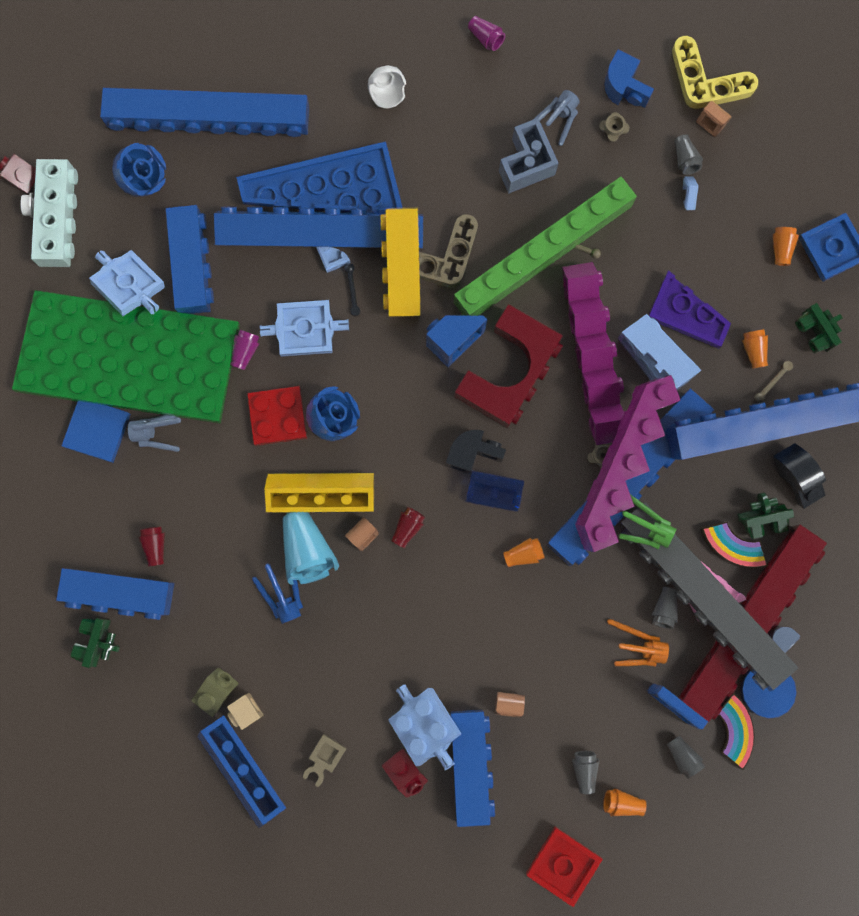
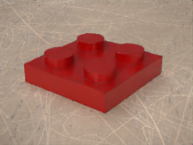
[247,386,307,446]
[526,826,603,907]

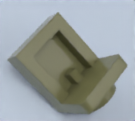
[191,668,239,717]

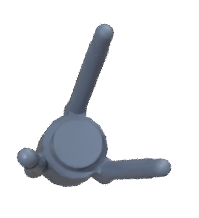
[533,90,580,146]
[128,415,181,452]

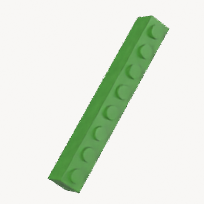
[453,176,637,316]

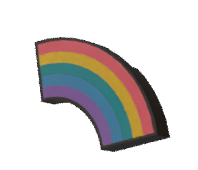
[700,522,768,568]
[718,693,755,770]

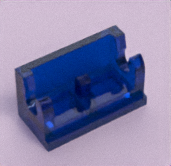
[466,471,524,512]

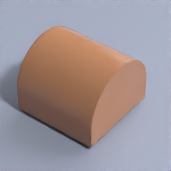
[696,101,732,137]
[345,517,379,551]
[494,692,525,718]

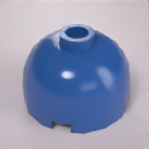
[112,143,166,196]
[306,386,360,441]

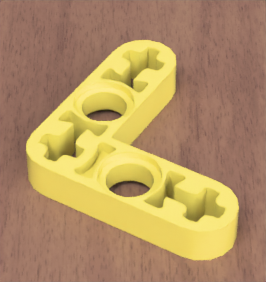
[672,36,758,109]

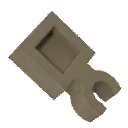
[303,734,347,787]

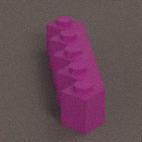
[562,262,624,445]
[575,375,681,552]

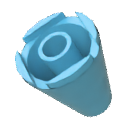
[282,512,339,585]

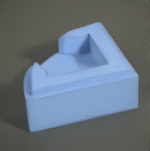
[683,176,698,210]
[316,247,350,273]

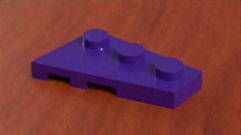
[649,270,731,349]

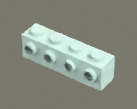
[31,159,78,267]

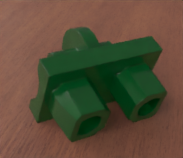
[795,303,843,354]
[738,492,794,539]
[71,618,120,668]

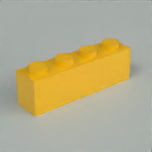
[381,207,420,316]
[264,473,374,512]

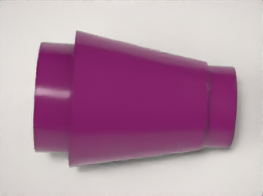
[468,16,505,51]
[230,330,260,370]

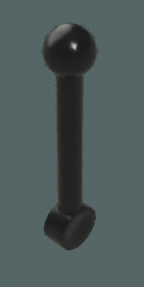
[345,263,361,317]

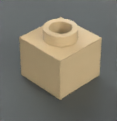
[227,693,264,730]

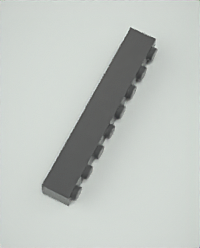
[620,502,799,692]

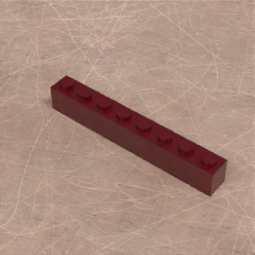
[678,524,827,722]

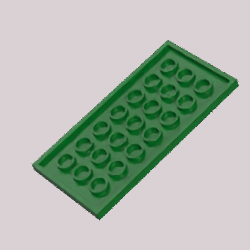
[12,290,240,424]

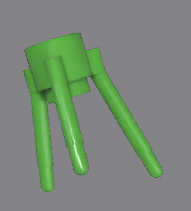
[618,494,676,549]

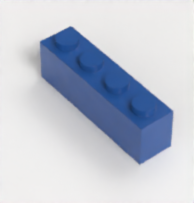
[166,205,214,314]
[56,568,175,620]
[450,710,495,827]
[197,716,286,828]

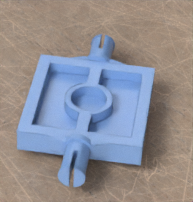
[89,250,165,316]
[260,300,349,357]
[388,685,461,770]

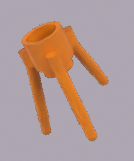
[607,619,669,667]

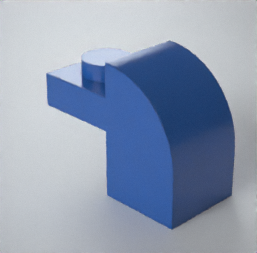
[604,49,654,108]

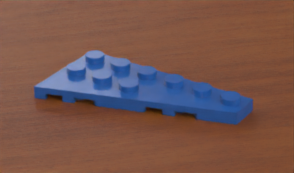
[236,141,403,213]

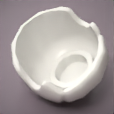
[368,65,406,109]

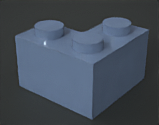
[499,118,559,193]

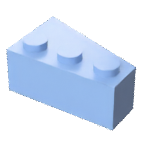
[618,314,701,390]

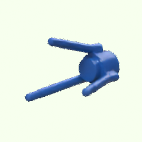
[252,564,303,624]

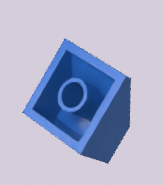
[426,315,487,367]

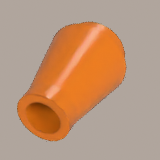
[772,227,799,266]
[742,329,768,369]
[503,538,545,567]
[603,788,646,817]

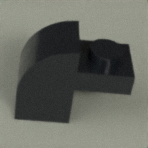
[445,430,506,474]
[773,443,826,509]

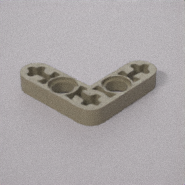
[419,214,478,288]

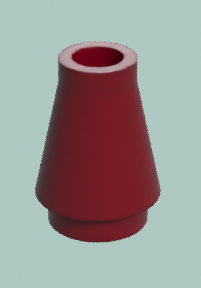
[391,507,426,548]
[138,526,165,566]

